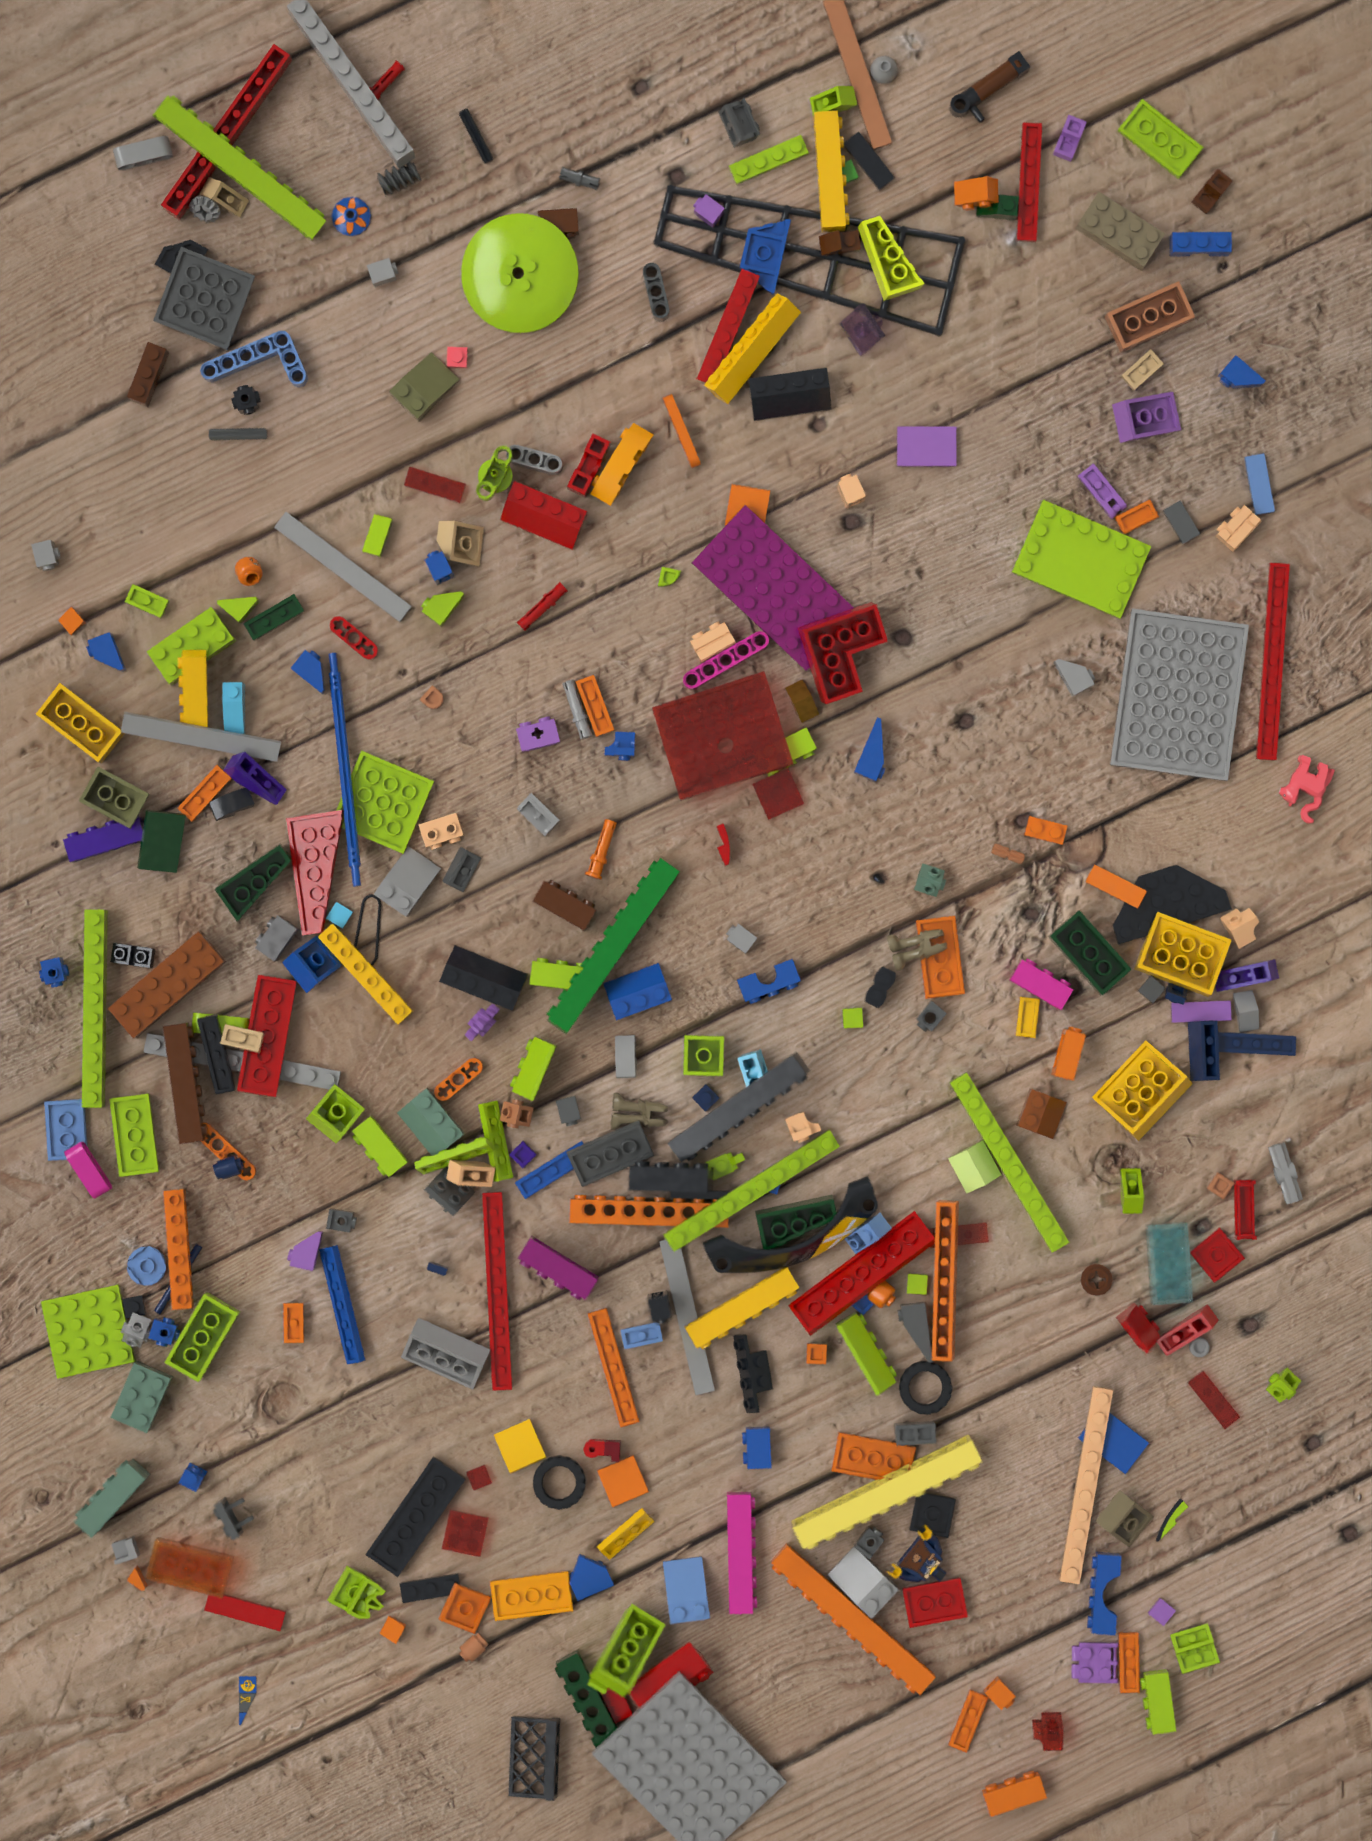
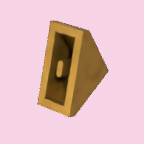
[785,679,819,723]

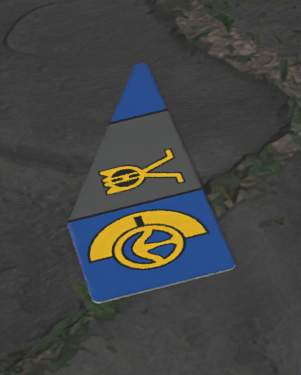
[239,1676,256,1725]

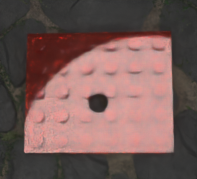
[652,671,794,801]

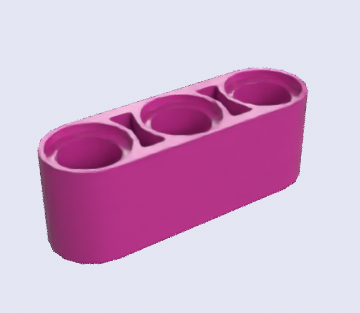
[65,1141,112,1199]

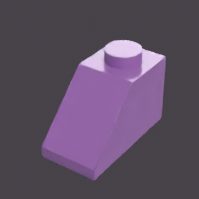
[287,1231,323,1271]

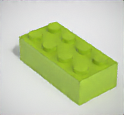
[146,607,236,686]
[164,1292,241,1382]
[590,1604,666,1697]

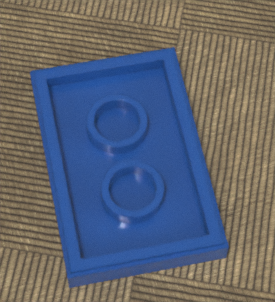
[1078,1412,1149,1474]

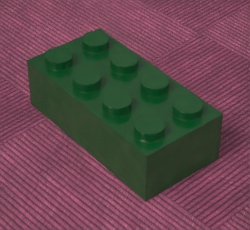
[1048,910,1132,996]

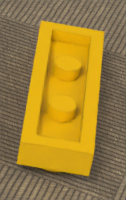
[597,1508,655,1560]

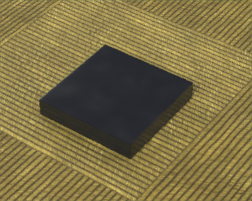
[909,1493,956,1538]

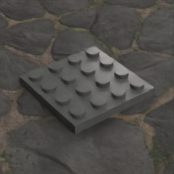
[153,247,256,350]

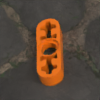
[434,1058,483,1101]

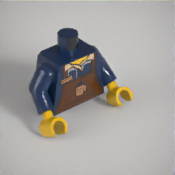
[887,1525,947,1582]

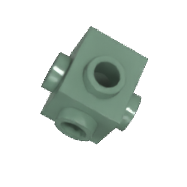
[914,863,946,897]

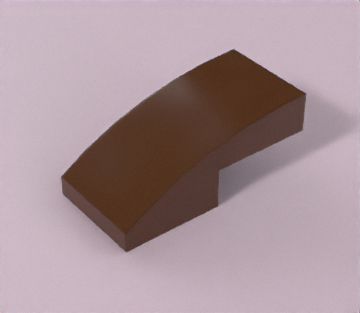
[1191,169,1233,214]

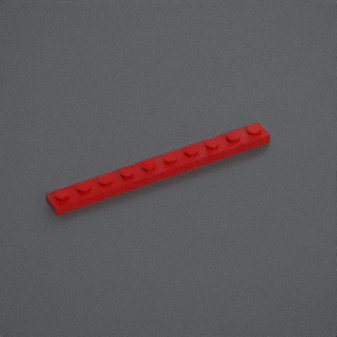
[1256,563,1290,761]
[482,1192,512,1391]

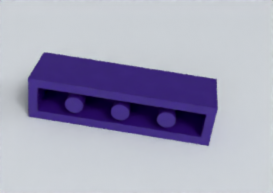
[63,816,144,863]

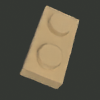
[1121,349,1164,391]
[220,1024,264,1053]

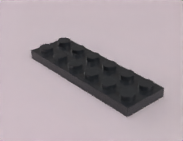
[365,1456,466,1577]

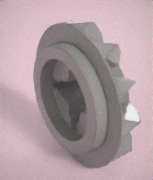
[189,196,220,223]

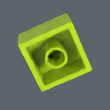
[683,1035,724,1076]

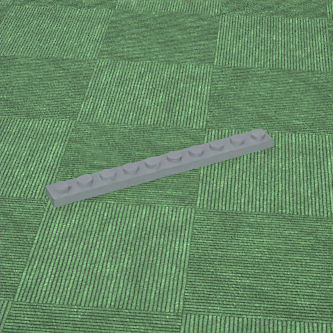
[143,1033,341,1090]

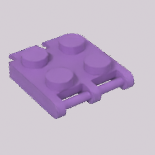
[1072,1642,1119,1683]

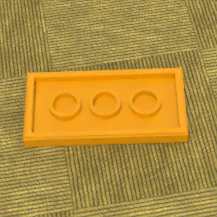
[490,1571,573,1621]

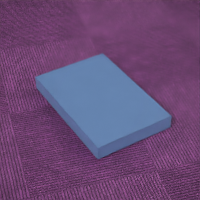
[44,1099,88,1161]

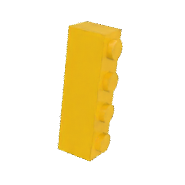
[178,650,208,727]

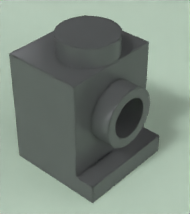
[326,1208,357,1233]
[854,1526,884,1560]

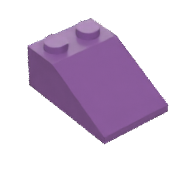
[1112,392,1181,443]

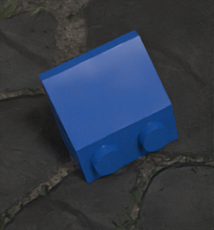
[282,935,342,993]

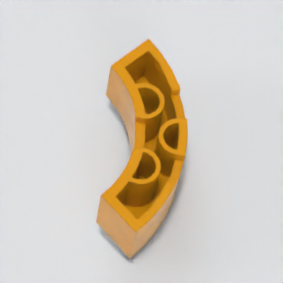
[591,423,653,506]

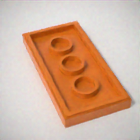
[916,916,965,999]
[831,1432,916,1480]

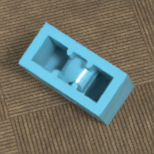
[737,1049,768,1087]

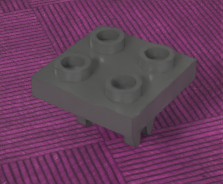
[424,1167,476,1216]
[213,1497,254,1541]

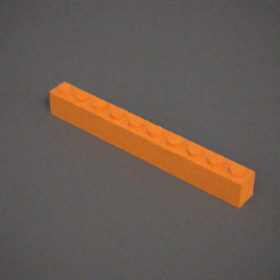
[771,1543,936,1695]

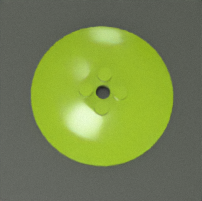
[461,213,579,333]

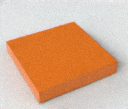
[597,1455,649,1507]
[438,1583,491,1634]

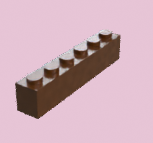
[163,1022,208,1144]

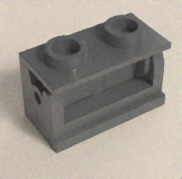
[718,98,760,148]
[894,1421,936,1446]

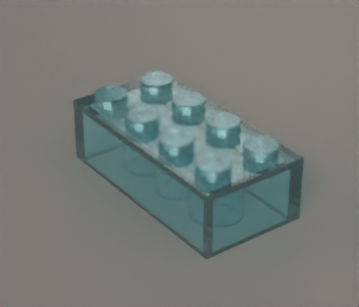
[1145,1222,1193,1305]

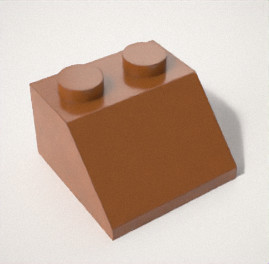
[1016,1089,1067,1139]

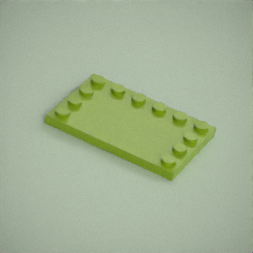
[1011,500,1151,619]

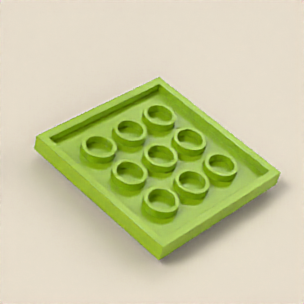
[336,751,434,854]
[41,1284,135,1379]

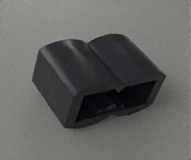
[864,967,896,1008]

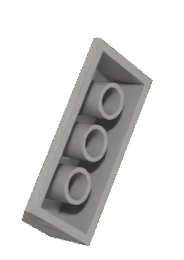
[401,1318,490,1389]

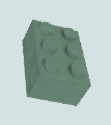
[110,1361,173,1433]

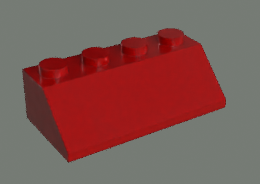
[500,481,588,550]
[628,1642,714,1708]

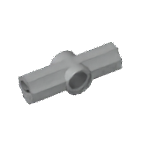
[1268,1142,1303,1204]

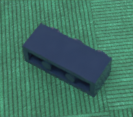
[1188,1021,1220,1081]

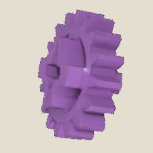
[465,1004,500,1041]

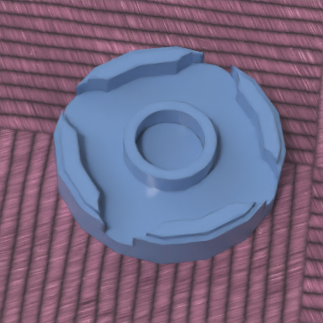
[127,1246,167,1286]

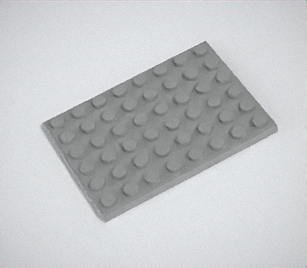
[1110,609,1249,781]
[592,1671,787,1841]

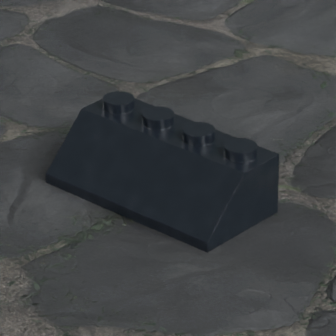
[748,367,832,421]
[439,945,528,1011]

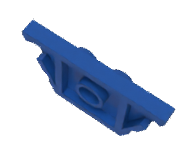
[740,219,791,295]

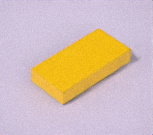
[1015,997,1040,1038]

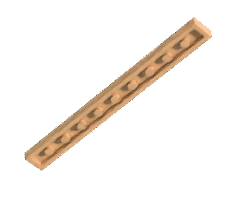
[1059,1386,1113,1584]

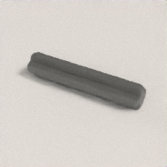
[209,428,267,440]

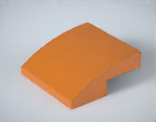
[725,484,770,526]

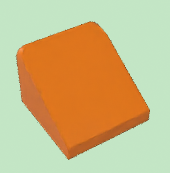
[58,607,86,635]
[127,1565,148,1591]
[380,1616,406,1644]

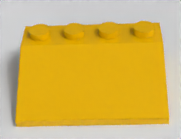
[1134,912,1231,997]
[1092,1040,1192,1141]

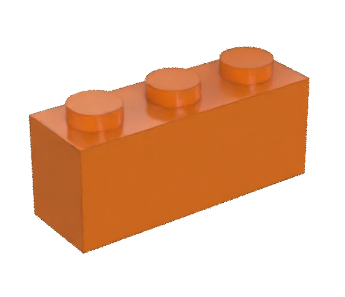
[982,1771,1047,1817]

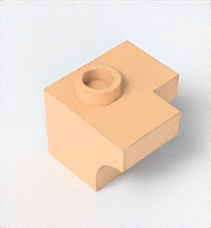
[1220,908,1259,949]
[785,1112,821,1143]

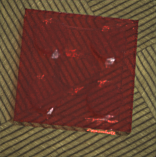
[752,768,804,820]
[442,1509,489,1557]

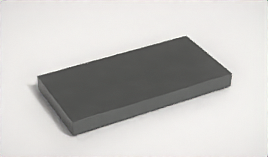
[567,1120,654,1187]

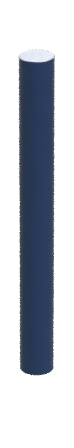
[154,1244,203,1315]

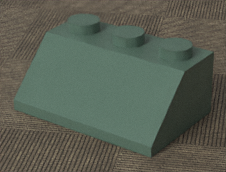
[397,1088,465,1156]

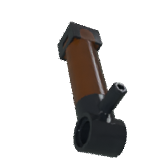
[949,51,1030,123]

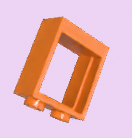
[1051,1027,1086,1081]

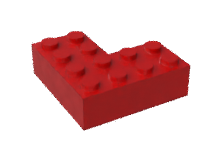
[798,602,888,704]

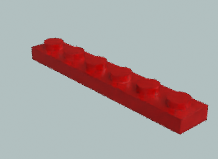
[1016,122,1042,242]
[697,269,760,383]

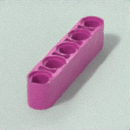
[683,631,769,690]

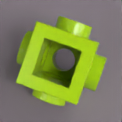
[1266,1368,1301,1403]

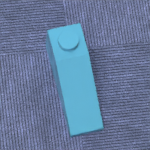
[222,682,245,734]

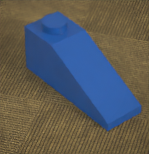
[854,717,885,782]

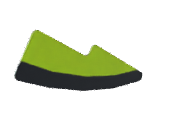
[1156,1499,1188,1542]

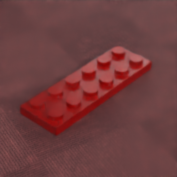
[237,975,297,1098]

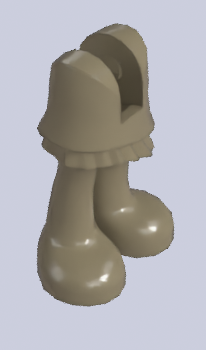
[887,929,947,971]
[611,1093,668,1130]

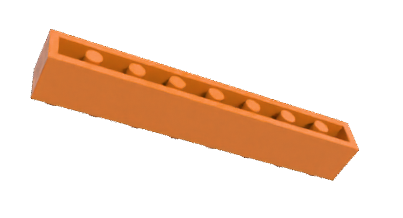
[932,1200,959,1362]

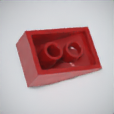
[1116,1303,1160,1354]

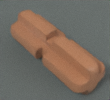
[991,844,1025,864]

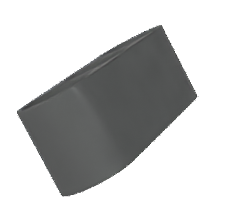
[643,263,669,322]

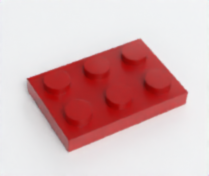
[902,1577,968,1628]

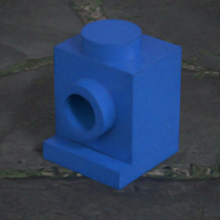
[179,1463,208,1492]

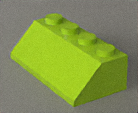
[835,1312,897,1396]

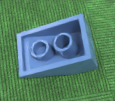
[663,1556,710,1624]

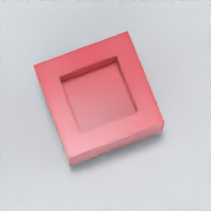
[447,347,468,368]

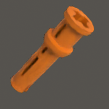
[585,819,617,880]

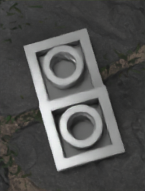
[615,1035,637,1078]

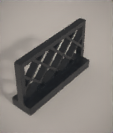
[509,1716,560,1801]

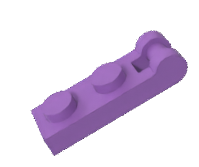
[1077,463,1127,519]

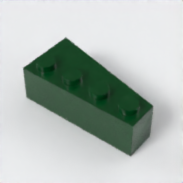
[214,843,292,921]
[755,1195,836,1249]

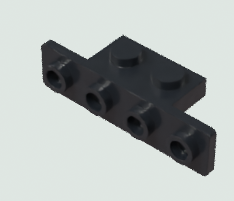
[733,1334,773,1413]

